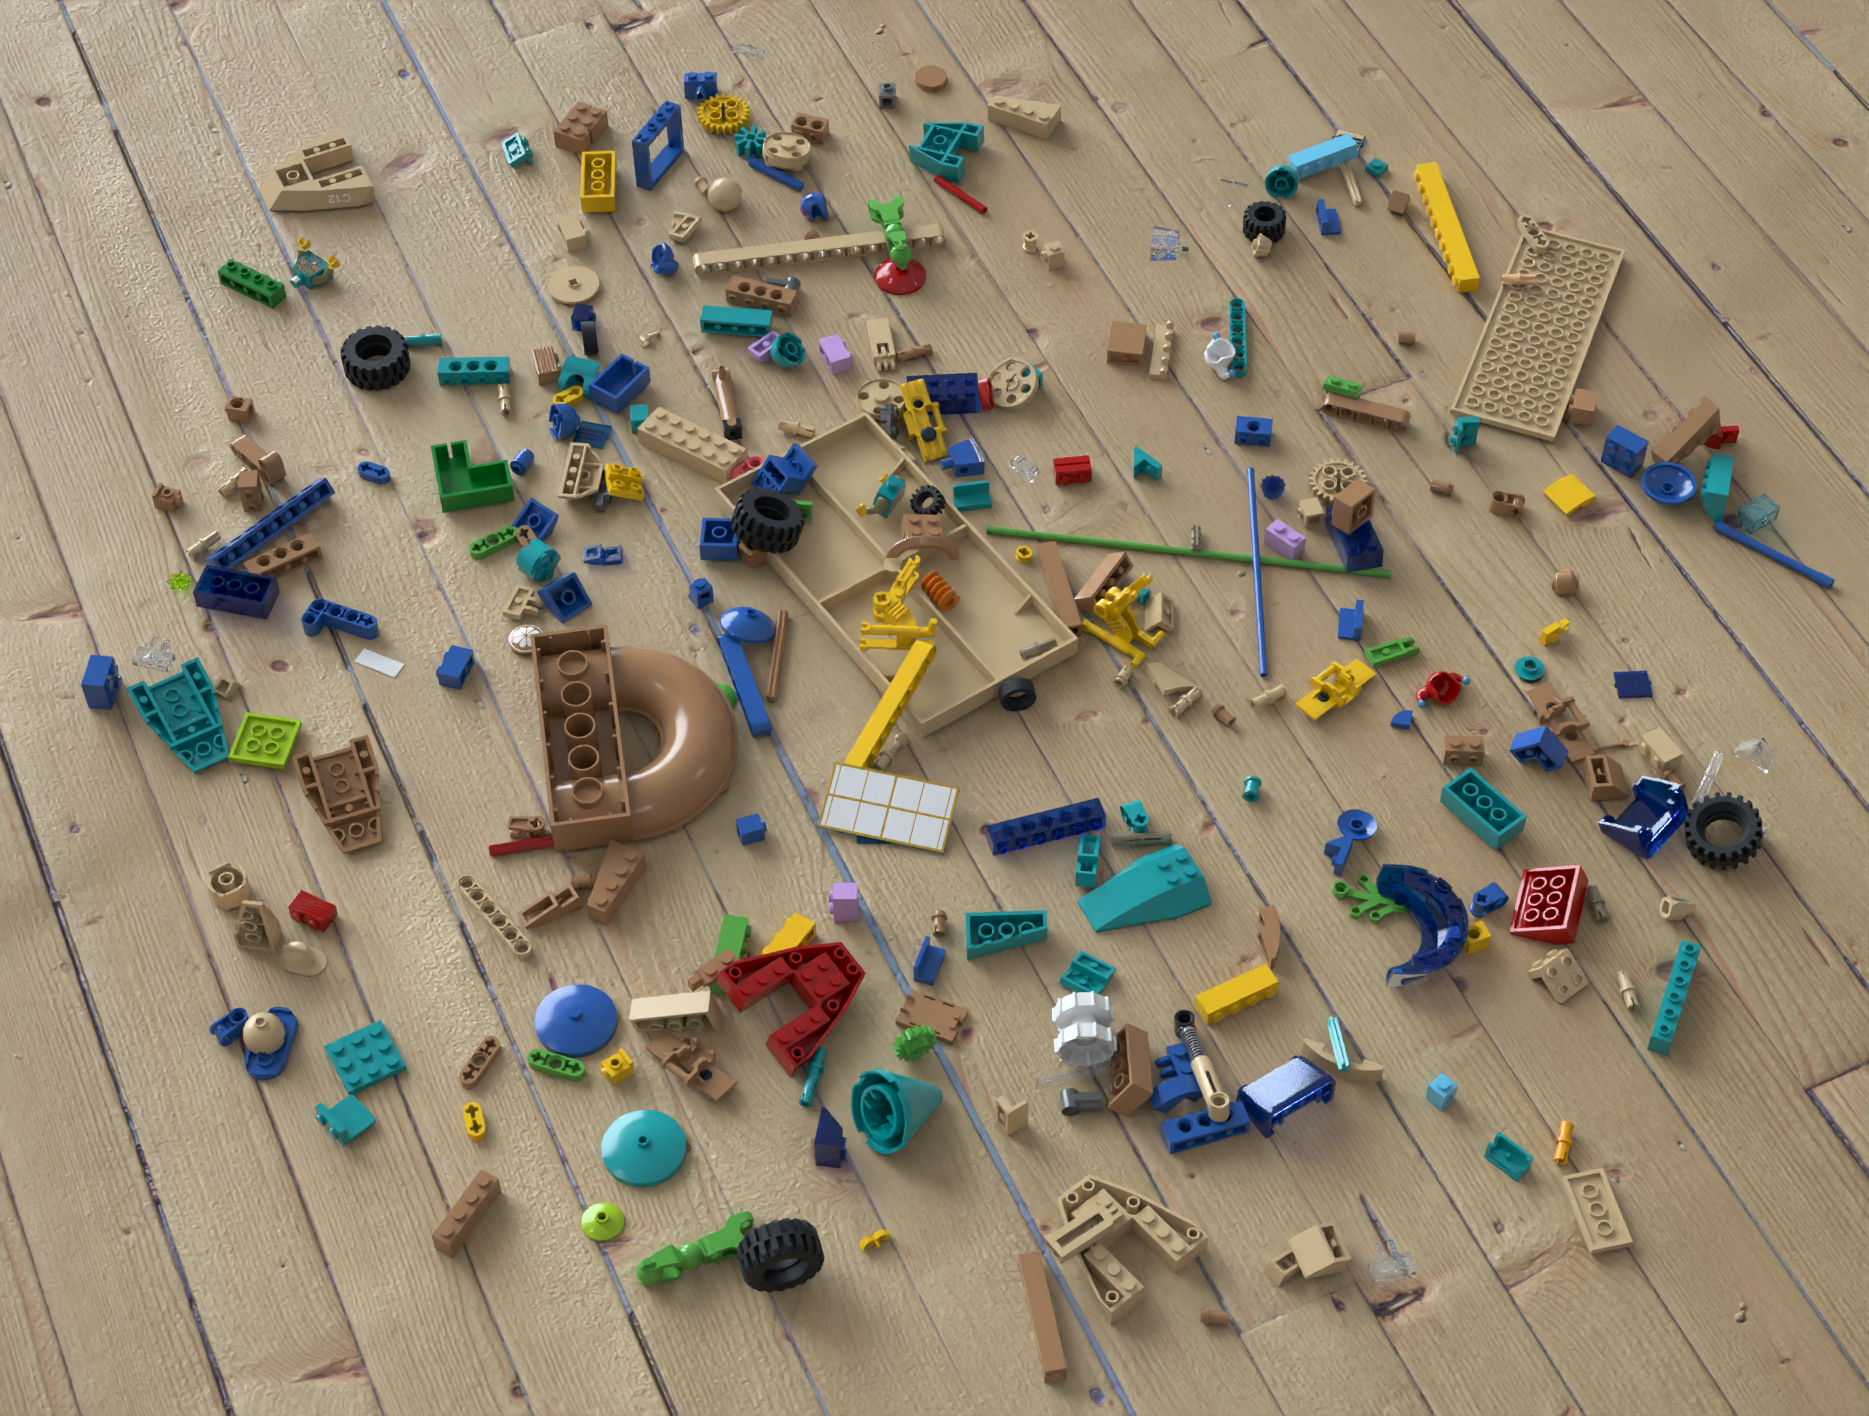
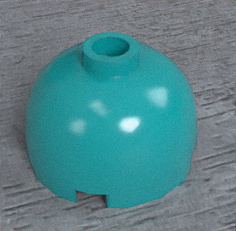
[1265,164,1299,199]
[770,332,806,368]

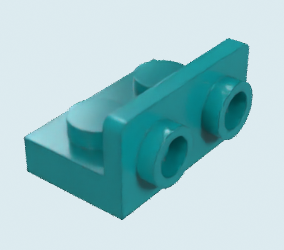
[502,132,534,168]
[1451,417,1480,453]

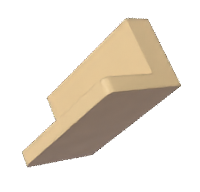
[1145,592,1174,633]
[995,1095,1029,1136]

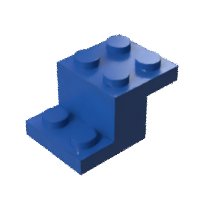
[751,443,818,494]

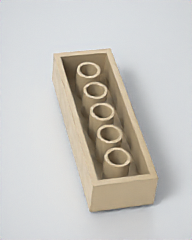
[637,406,747,484]

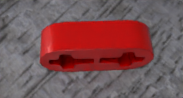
[979,377,994,411]

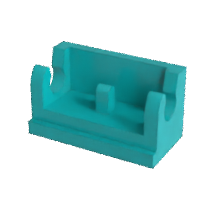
[1483,1132,1533,1182]

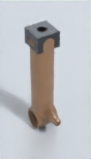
[712,365,743,440]

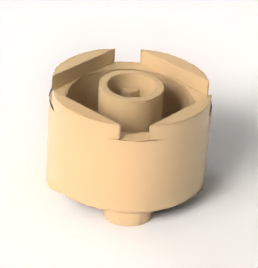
[206,862,251,911]

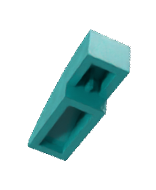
[1075,835,1101,888]

